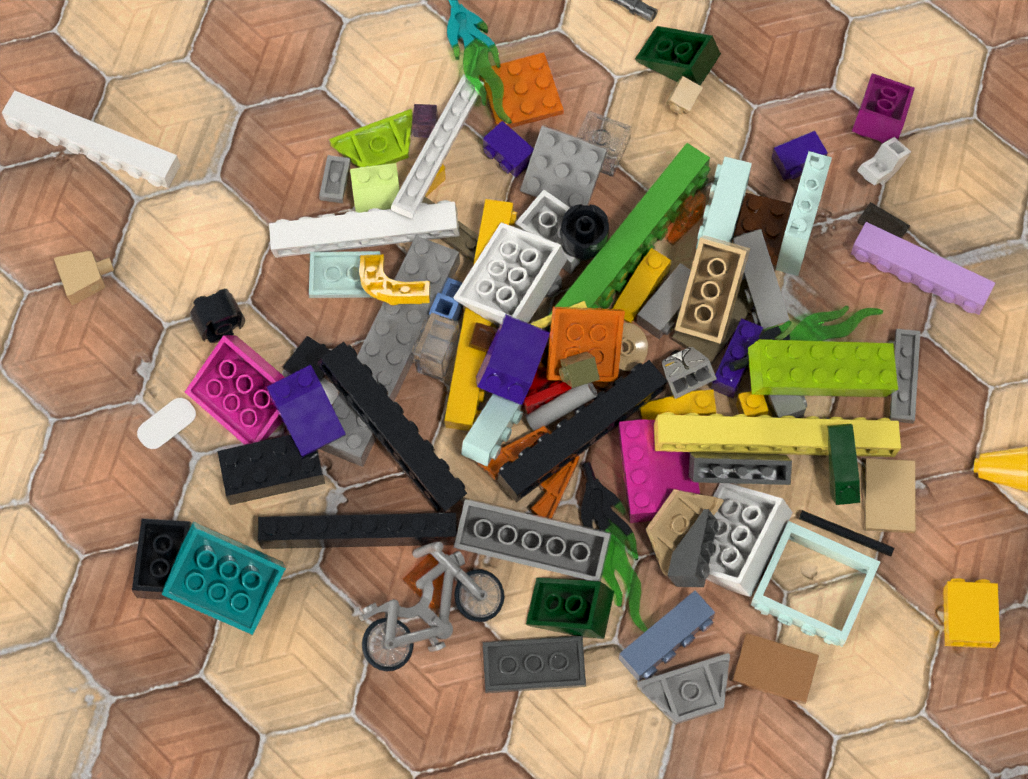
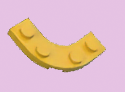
[359,254,430,305]

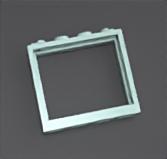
[776,151,832,276]
[751,521,880,647]

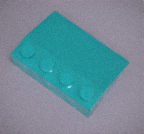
[162,521,286,635]

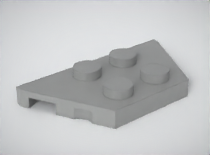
[637,653,730,725]

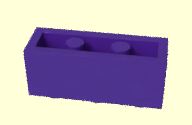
[711,318,763,399]

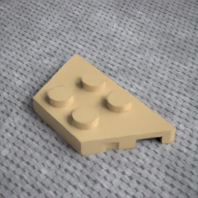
[646,489,724,576]

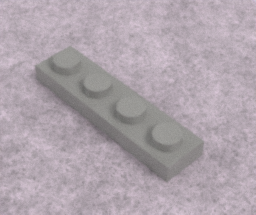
[889,329,920,424]

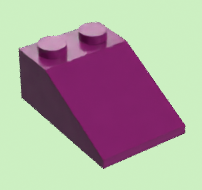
[852,73,915,143]

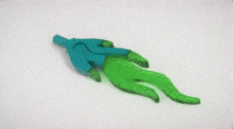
[447,0,512,124]

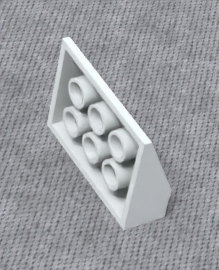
[453,222,567,327]
[706,483,793,597]

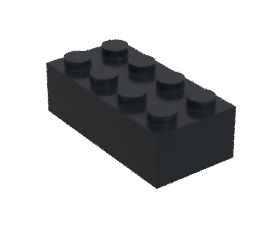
[217,435,325,505]

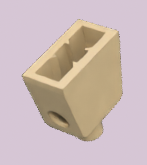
[54,251,114,305]

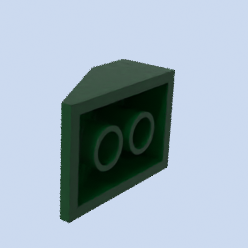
[635,26,721,86]
[526,578,614,639]

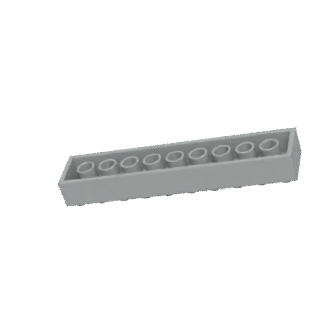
[320,235,460,467]

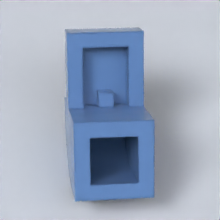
[429,278,464,327]

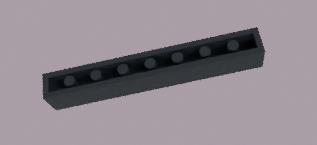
[317,341,467,513]
[498,360,668,503]
[258,513,457,549]

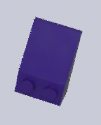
[476,314,550,405]
[267,365,346,457]

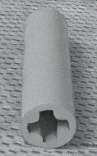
[526,383,597,431]

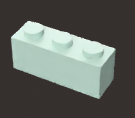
[461,394,523,466]

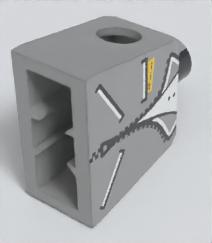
[662,347,717,399]

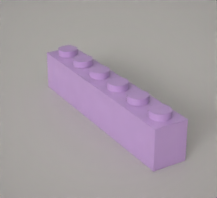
[851,222,995,315]

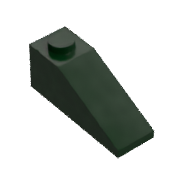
[827,423,860,505]

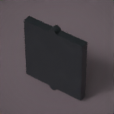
[283,336,331,382]

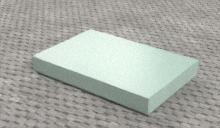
[309,251,380,298]

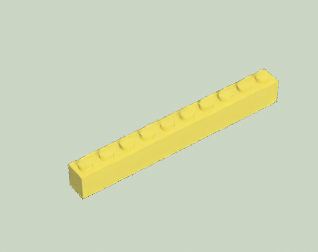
[654,412,901,457]

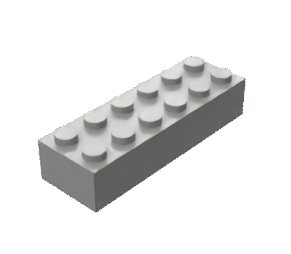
[454,499,612,581]

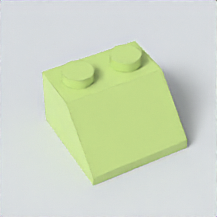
[350,163,400,213]

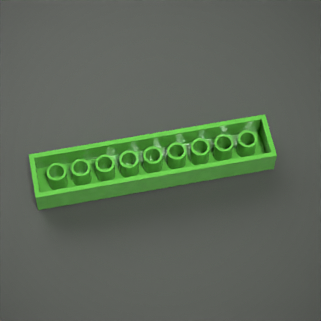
[547,143,710,336]

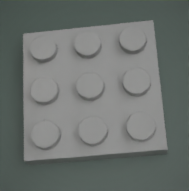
[520,125,608,208]

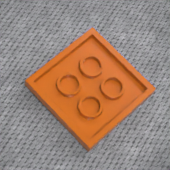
[479,52,564,128]
[546,307,625,382]

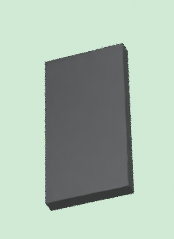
[482,636,586,693]

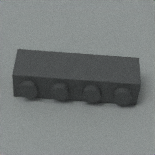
[688,452,792,485]

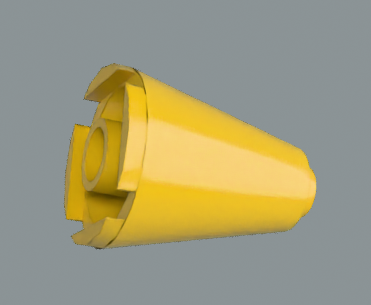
[974,447,1028,493]

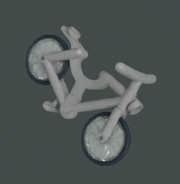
[359,542,505,672]

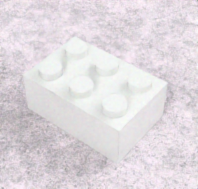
[515,190,582,274]

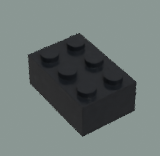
[132,518,192,600]

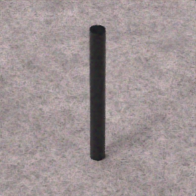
[799,510,894,557]

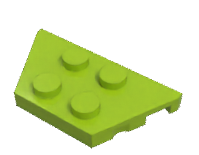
[329,109,413,168]

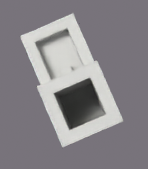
[857,137,911,186]

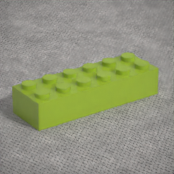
[748,339,898,397]

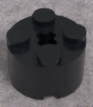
[561,204,609,261]
[190,288,245,343]

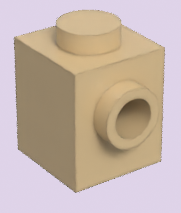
[666,76,703,115]

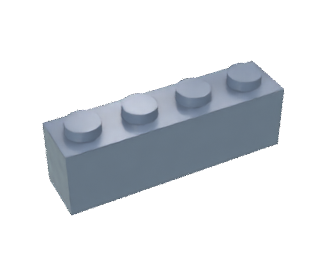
[619,590,715,682]

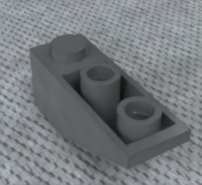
[667,509,719,587]

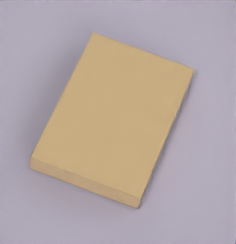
[865,458,916,533]

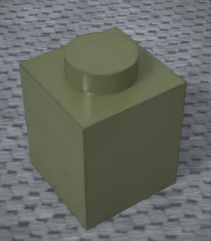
[559,352,600,388]

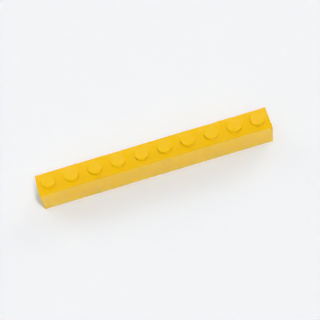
[444,199,517,431]

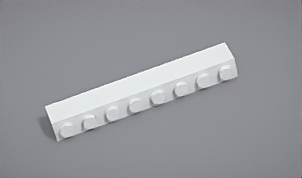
[2,91,181,188]
[269,200,460,258]

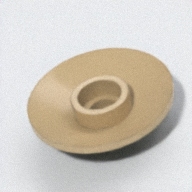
[619,323,648,371]

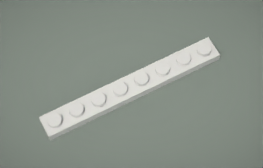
[391,74,484,219]

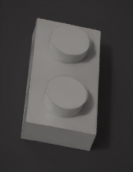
[319,155,351,203]

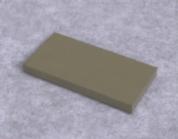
[672,279,754,365]

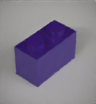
[483,121,534,178]
[772,131,828,181]

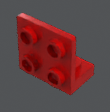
[522,369,572,415]

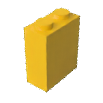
[943,578,1000,648]

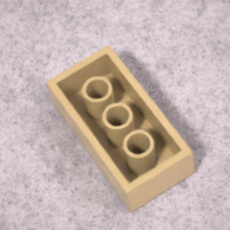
[675,235,751,344]

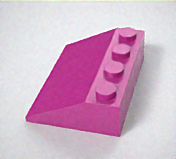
[185,335,285,445]
[618,419,700,523]

